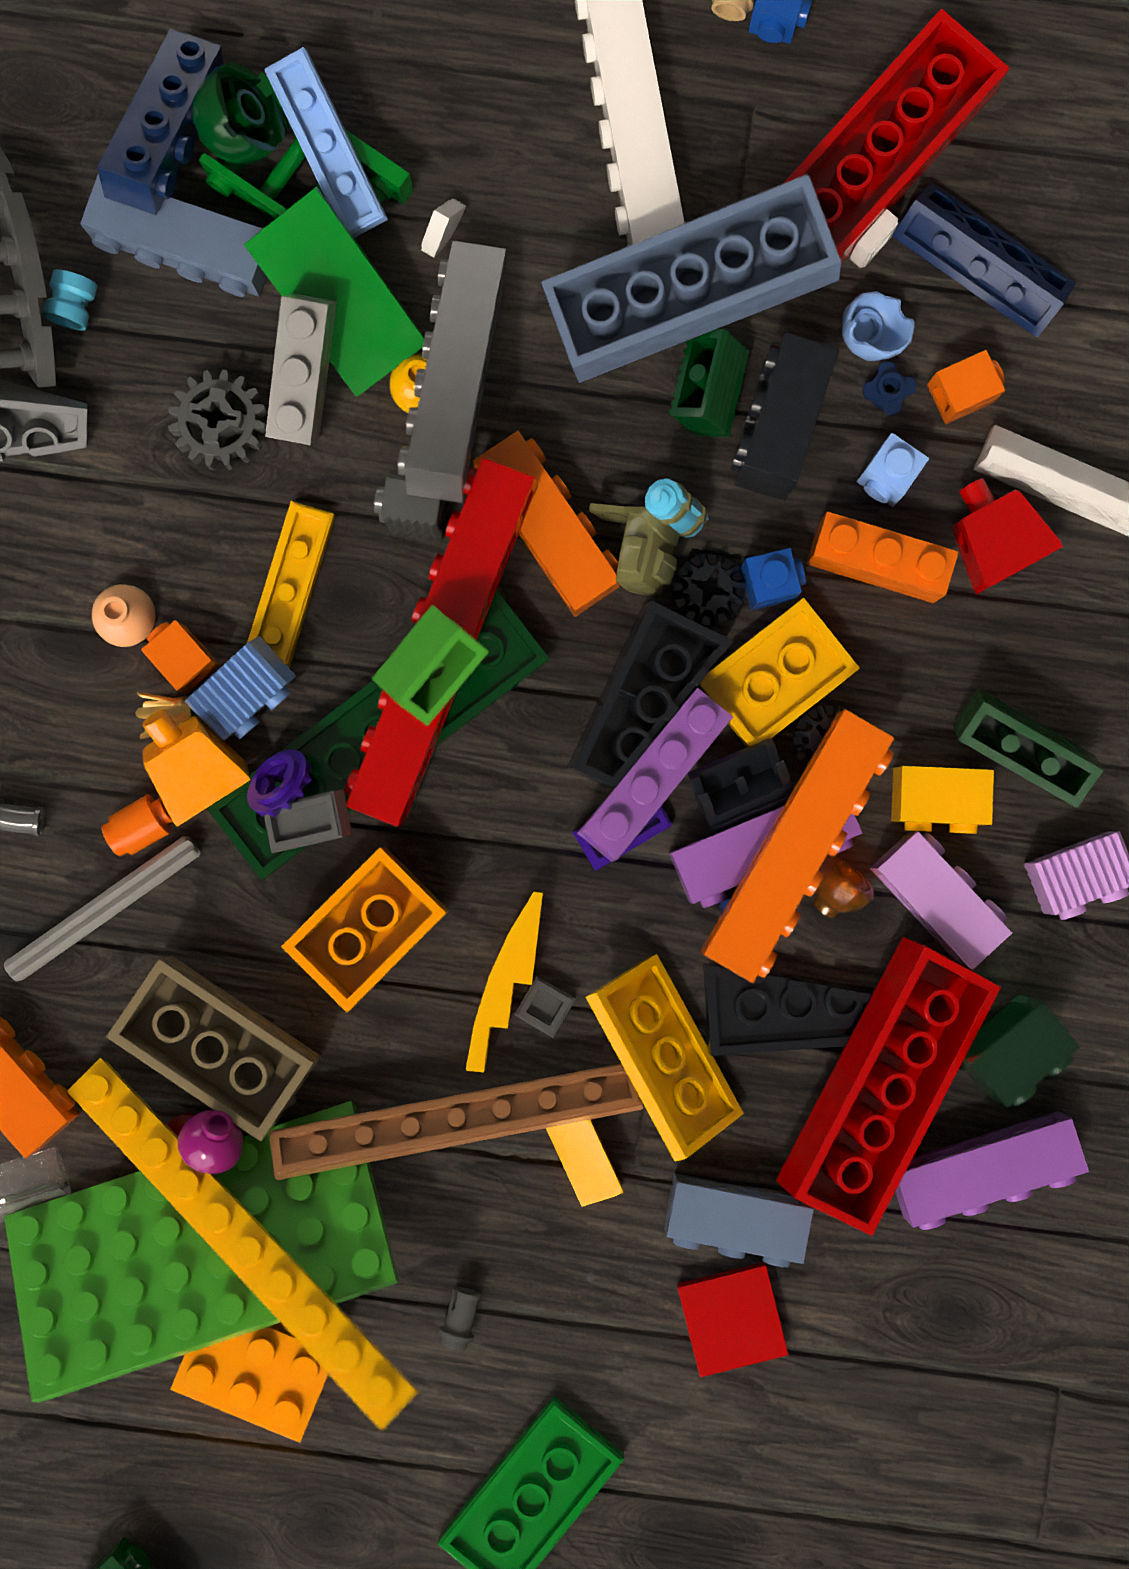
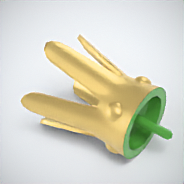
[135,692,197,739]

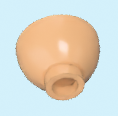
[92,584,156,647]

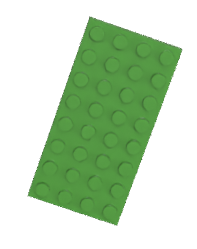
[4,1101,400,1403]

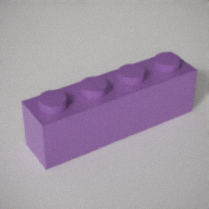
[577,688,733,862]
[669,806,862,908]
[895,1111,1089,1230]

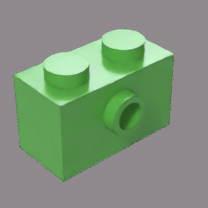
[372,605,489,726]

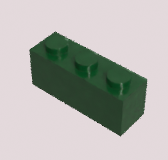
[953,688,1104,808]

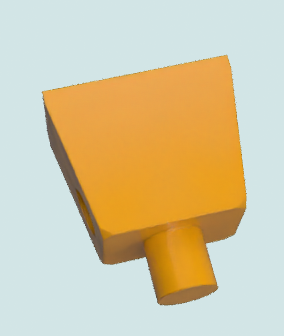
[142,709,251,827]

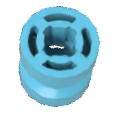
[41,269,98,331]

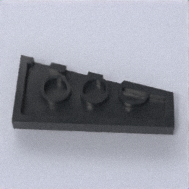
[703,962,873,1056]

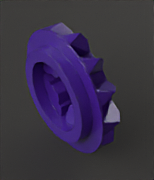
[247,749,312,817]

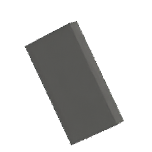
[264,790,352,853]

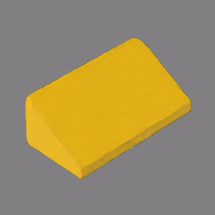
[546,1119,624,1207]

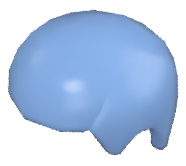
[842,291,915,361]

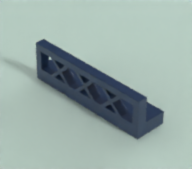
[892,181,1076,338]

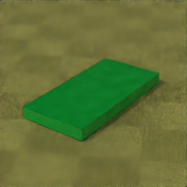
[243,188,424,397]
[437,1396,624,1569]

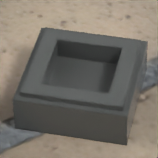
[514,975,576,1038]

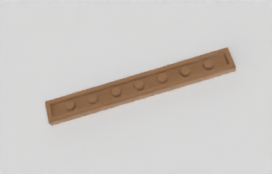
[269,1063,643,1180]

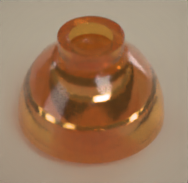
[813,857,874,918]

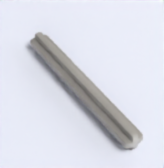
[4,836,200,981]

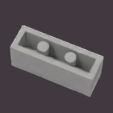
[265,293,337,445]

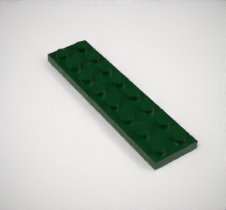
[206,591,550,880]

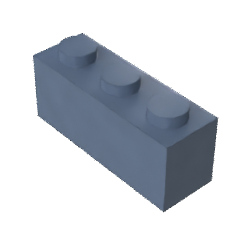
[664,1173,814,1267]

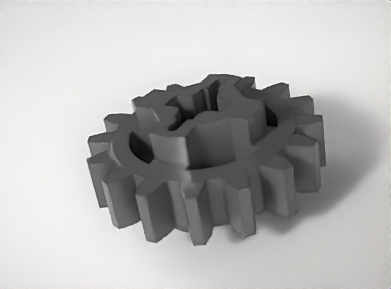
[168,370,268,471]

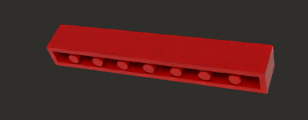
[344,457,538,827]

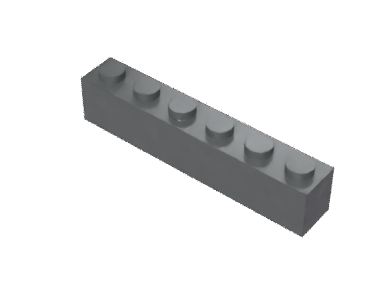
[398,241,506,503]

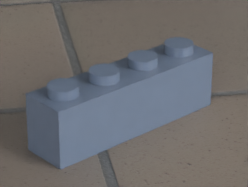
[80,174,267,297]

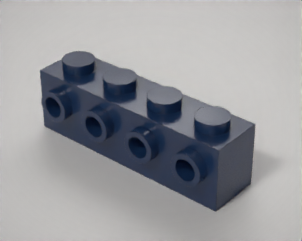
[97,28,224,215]

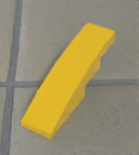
[466,891,543,1073]

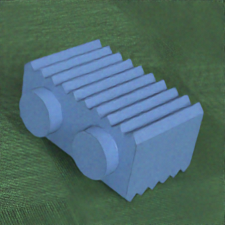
[185,636,296,742]

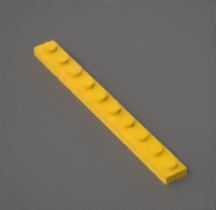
[67,1058,419,1430]

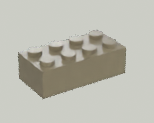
[106,955,321,1141]

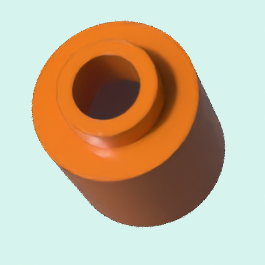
[101,794,173,857]

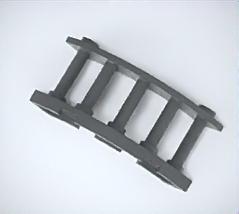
[0,147,56,387]

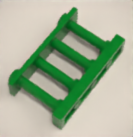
[199,72,414,240]

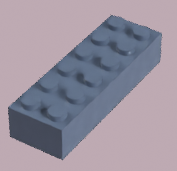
[541,174,841,383]

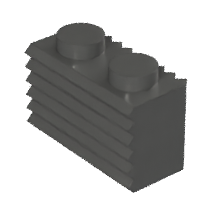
[374,474,449,544]

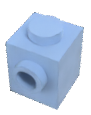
[856,433,929,507]

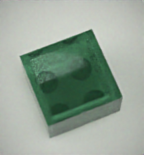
[961,994,1081,1107]

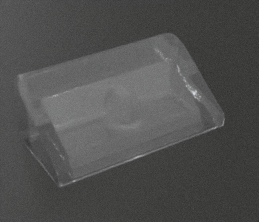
[0,1146,71,1222]

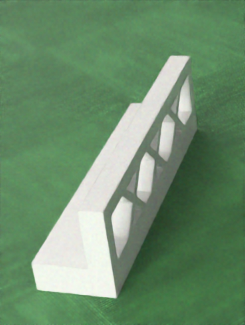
[973,425,1129,536]

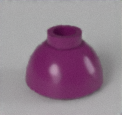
[178,1110,244,1174]

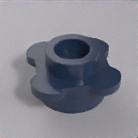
[862,362,917,416]

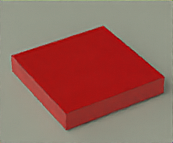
[677,1262,788,1378]

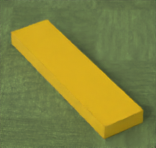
[247,501,336,668]

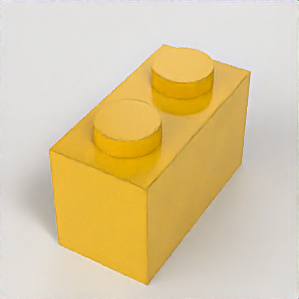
[891,766,994,834]

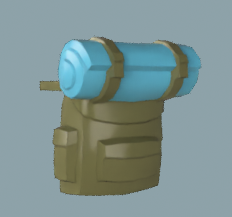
[589,479,708,596]

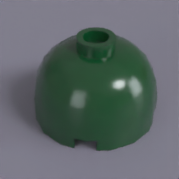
[192,62,285,164]

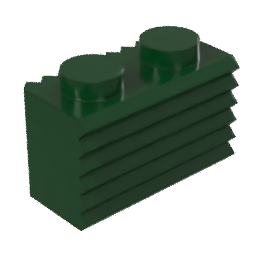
[668,329,750,437]

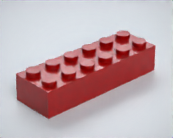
[783,8,1010,264]
[776,937,1001,1236]

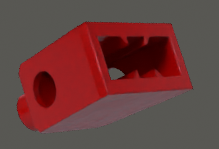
[952,478,1063,595]

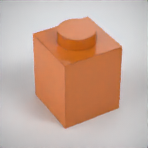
[927,350,1006,424]
[141,620,221,695]

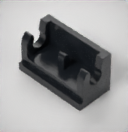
[687,738,793,835]

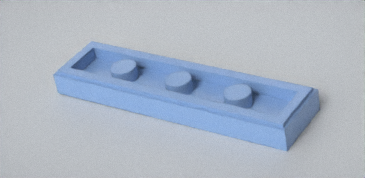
[264,47,388,238]

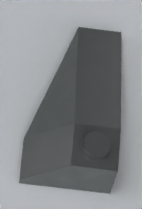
[0,379,88,463]

